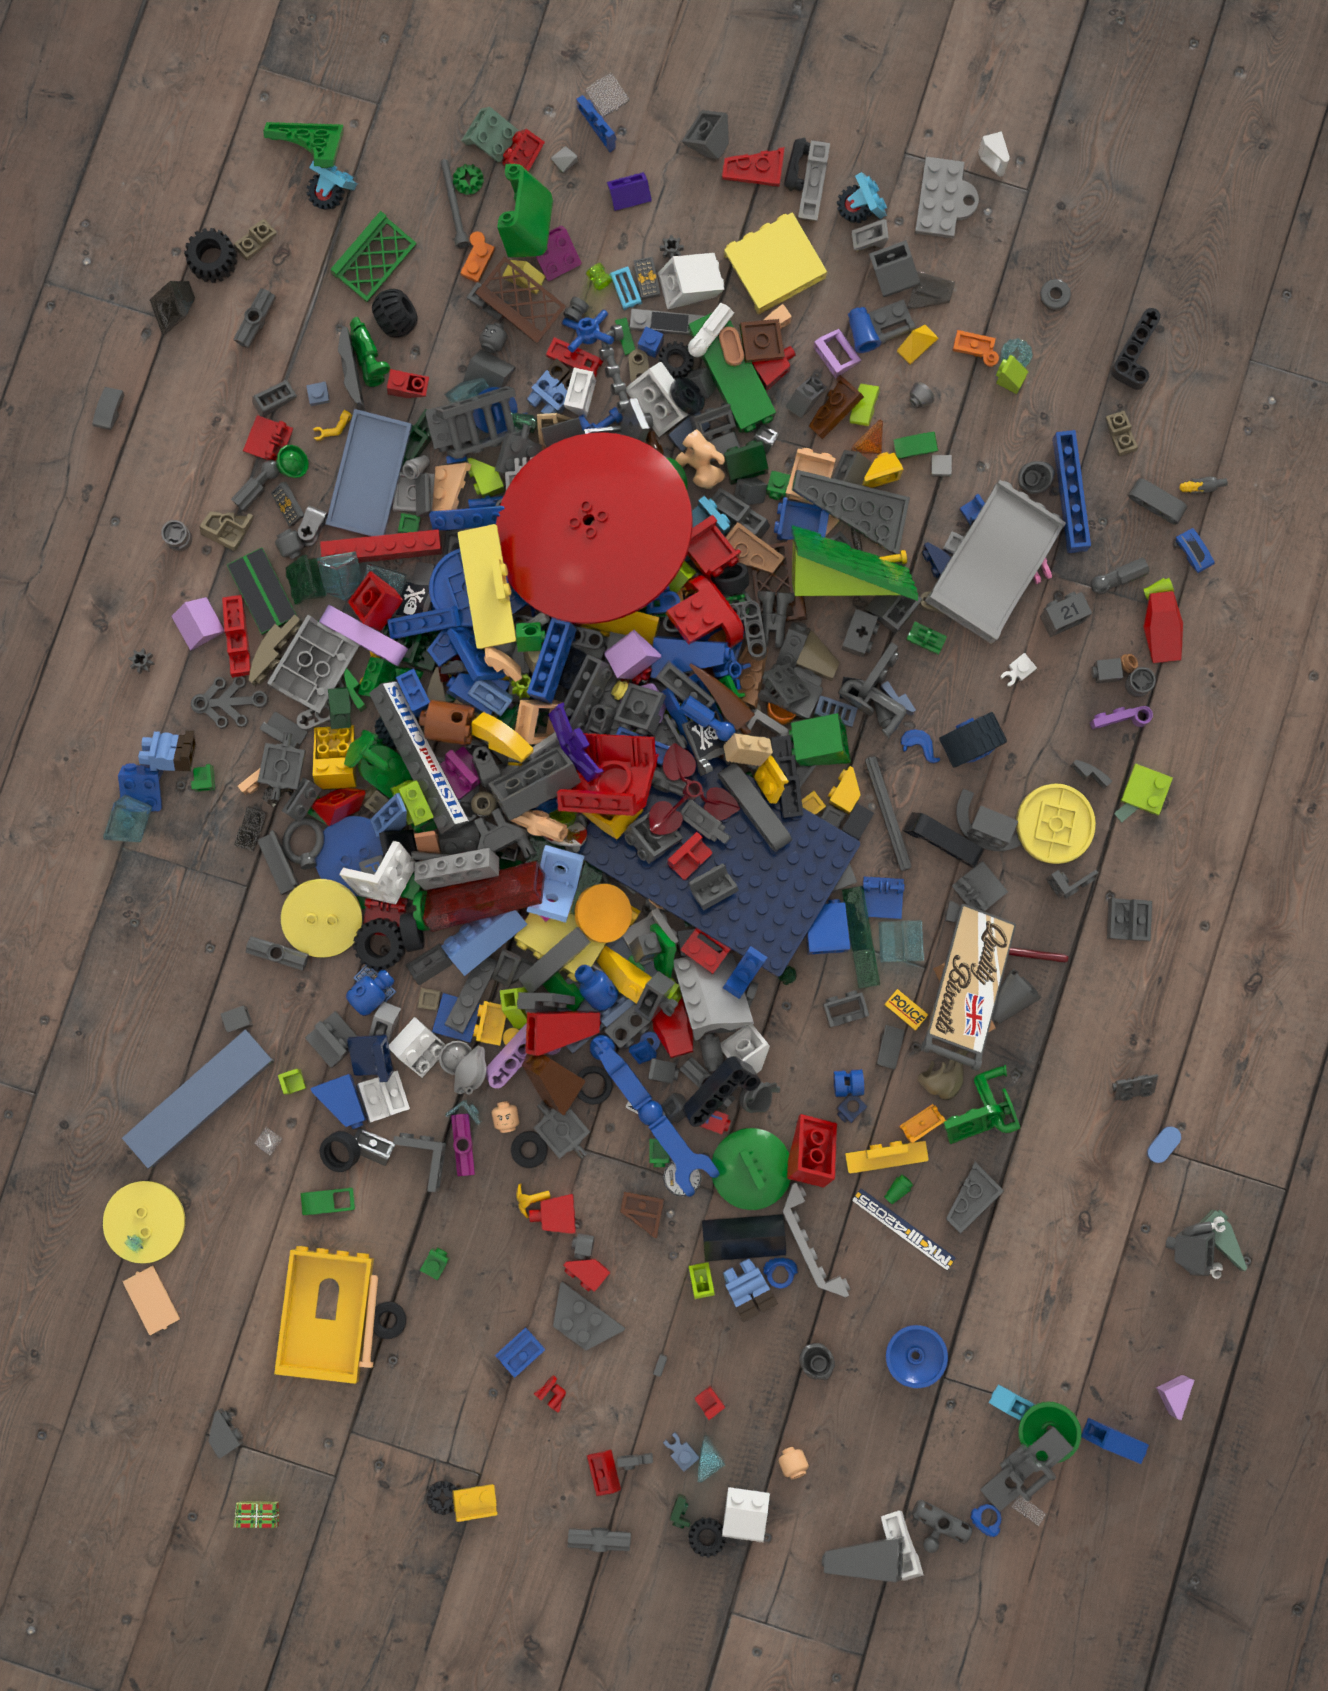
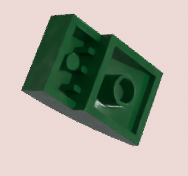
[383,617,440,673]

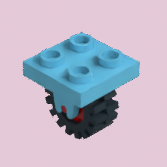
[306,161,358,210]
[837,172,887,223]

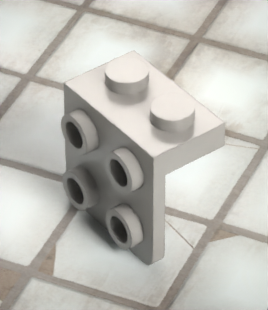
[622,908,679,966]

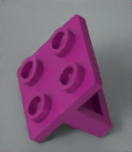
[440,747,481,800]

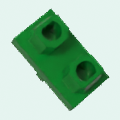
[906,622,947,655]

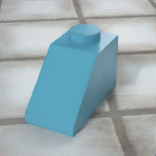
[989,1385,1035,1420]

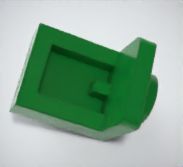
[649,1139,670,1167]

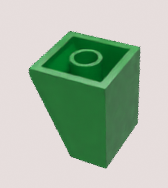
[789,713,851,766]

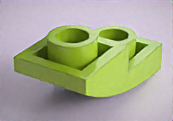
[850,383,880,426]

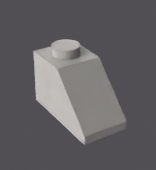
[369,1002,401,1044]

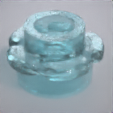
[124,1234,144,1253]

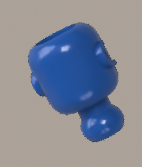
[575,965,619,1011]
[346,969,395,1016]

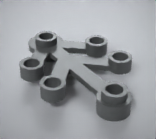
[191,676,268,729]

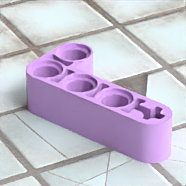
[486,1023,561,1088]

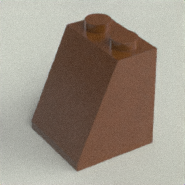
[522,1054,586,1116]

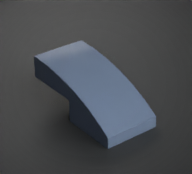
[879,681,916,716]

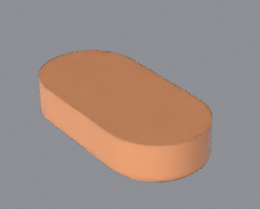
[719,327,744,367]

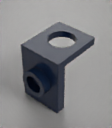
[836,1095,867,1123]

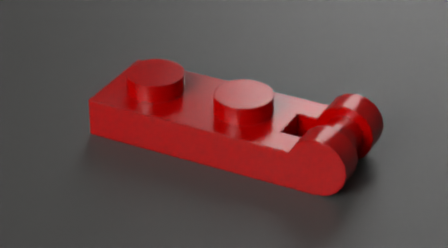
[546,337,604,378]

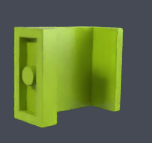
[391,780,433,826]

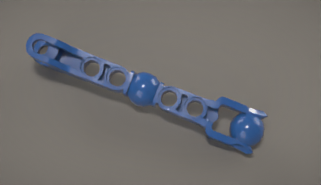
[589,1035,720,1197]

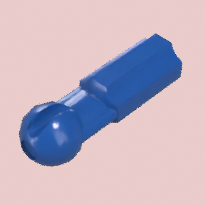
[679,695,735,741]

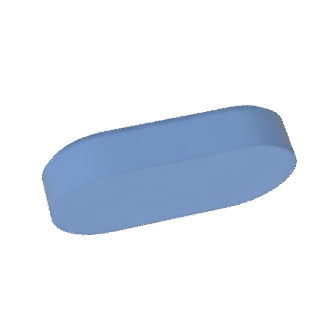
[1147,1127,1181,1163]

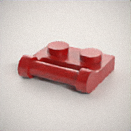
[680,928,731,974]

